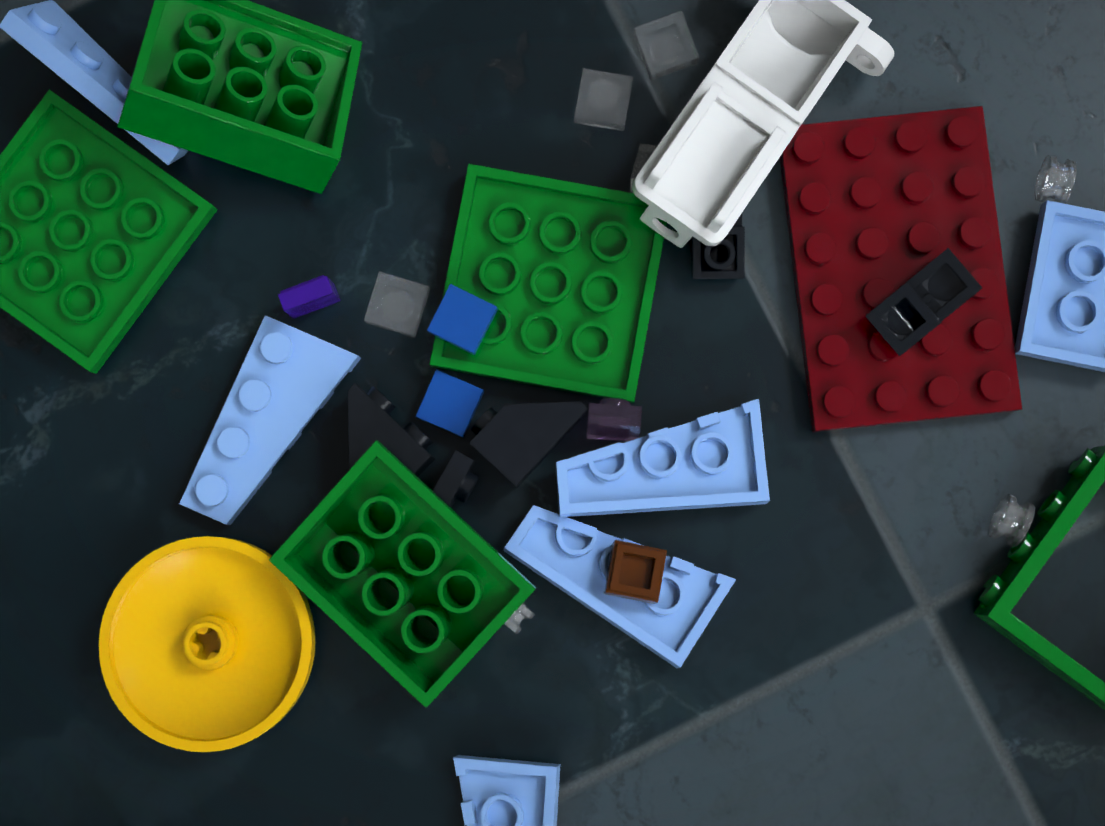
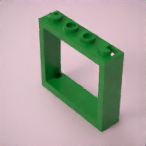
[973,445,1105,710]

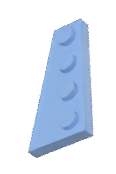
[0,0,188,165]
[179,315,361,525]
[555,399,770,518]
[503,505,736,668]
[453,755,561,826]

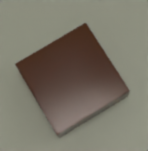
[604,540,667,604]

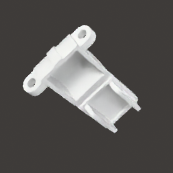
[632,0,894,248]

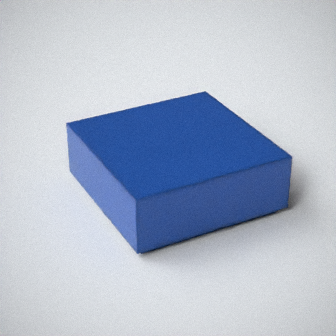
[427,284,498,356]
[415,370,484,438]

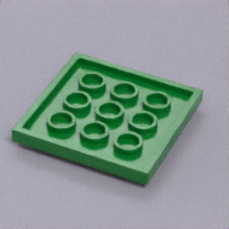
[0,89,218,374]
[430,164,667,404]

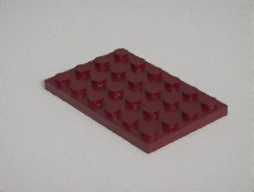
[780,106,1022,432]

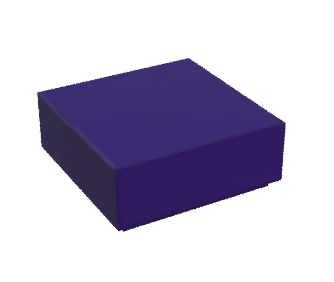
[278,275,341,319]

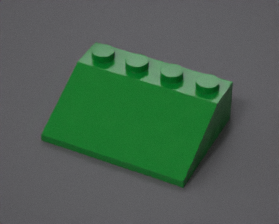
[117,0,363,194]
[269,441,536,708]

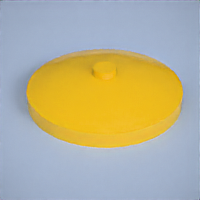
[99,536,316,752]

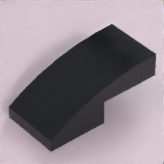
[865,248,982,356]

